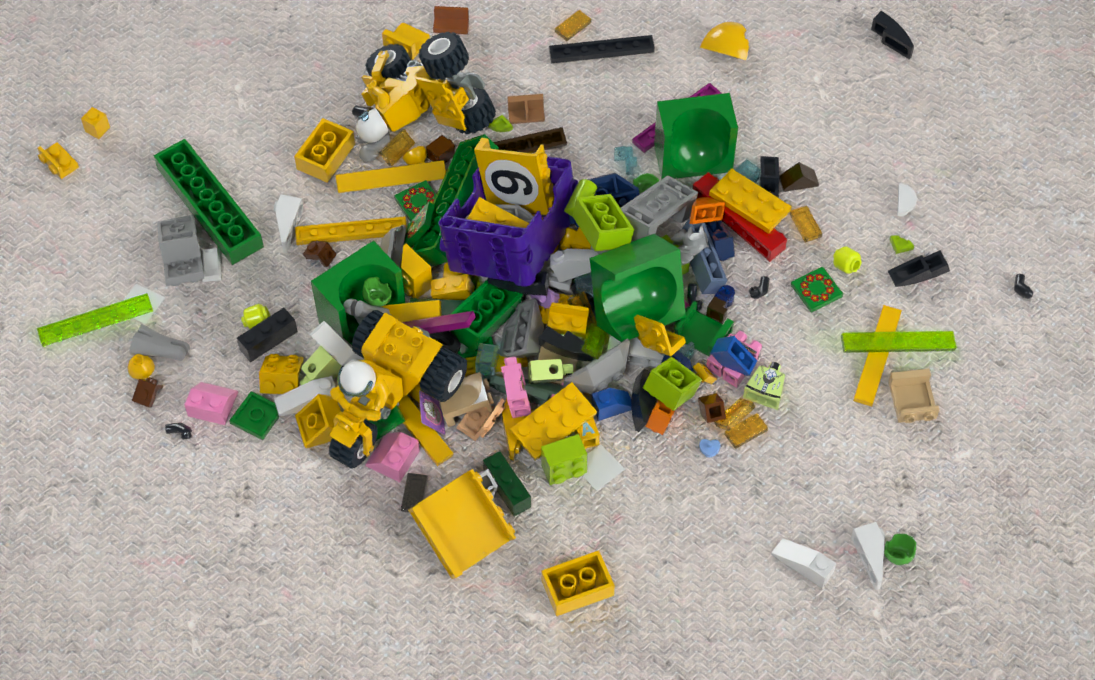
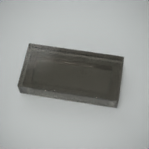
[401,473,428,512]

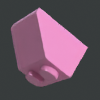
[184,382,238,425]
[365,432,420,482]

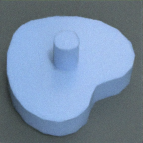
[699,439,721,458]

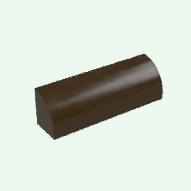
[493,127,567,154]

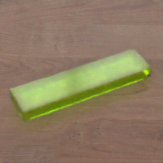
[581,323,607,359]

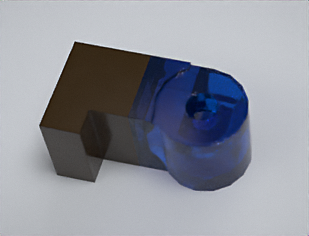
[706,285,735,324]

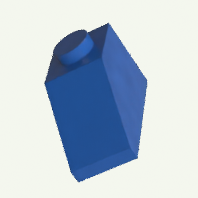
[710,336,757,376]
[592,388,631,421]

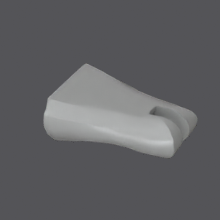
[343,299,391,324]
[130,324,190,361]

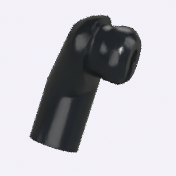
[165,423,192,440]

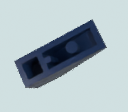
[705,220,735,261]

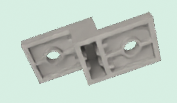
[157,215,204,286]

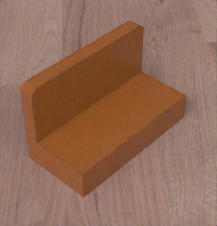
[433,6,469,35]

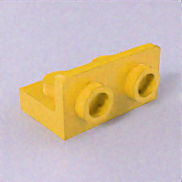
[37,142,79,179]
[547,302,589,338]

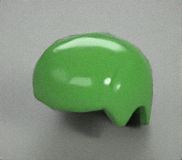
[633,173,659,194]
[362,277,392,307]
[884,533,916,566]

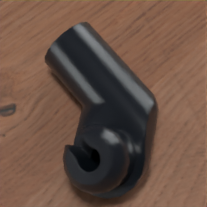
[1014,274,1033,299]
[749,276,770,299]
[687,283,702,311]

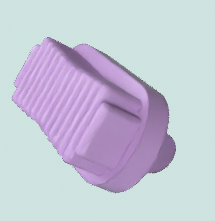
[530,288,560,309]

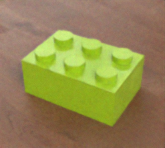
[572,194,634,251]

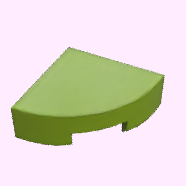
[488,115,513,132]
[889,235,914,254]

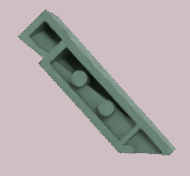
[483,373,564,406]

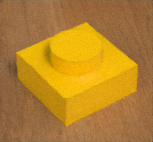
[693,362,717,384]

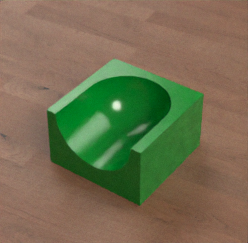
[654,93,738,180]
[589,234,686,342]
[311,240,405,345]

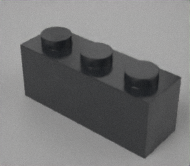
[237,308,298,363]

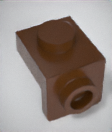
[303,241,336,267]
[132,377,163,408]

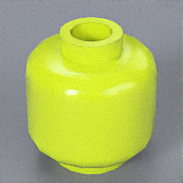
[833,246,862,274]
[241,304,271,329]

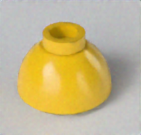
[402,146,427,165]
[559,227,577,250]
[127,354,155,379]

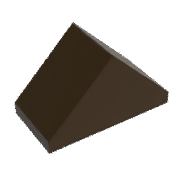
[779,162,819,192]

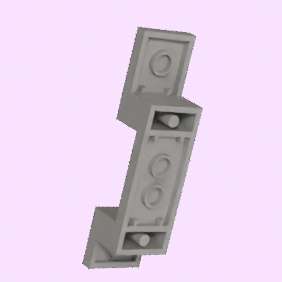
[591,175,698,254]

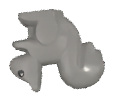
[356,132,392,162]
[671,226,709,265]

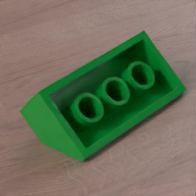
[451,279,523,352]

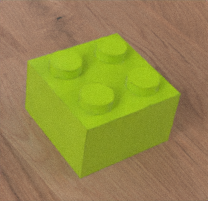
[643,357,702,411]
[541,434,587,485]

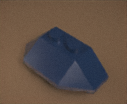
[568,173,640,224]

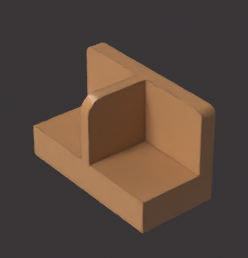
[507,94,545,124]

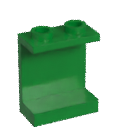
[673,301,734,356]

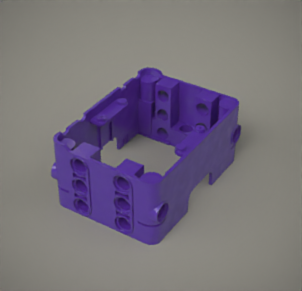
[439,156,578,286]

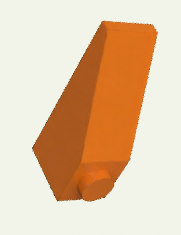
[690,197,725,224]
[645,400,675,435]

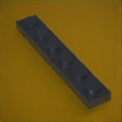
[549,35,655,64]

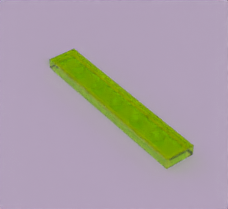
[37,293,153,347]
[841,331,957,353]

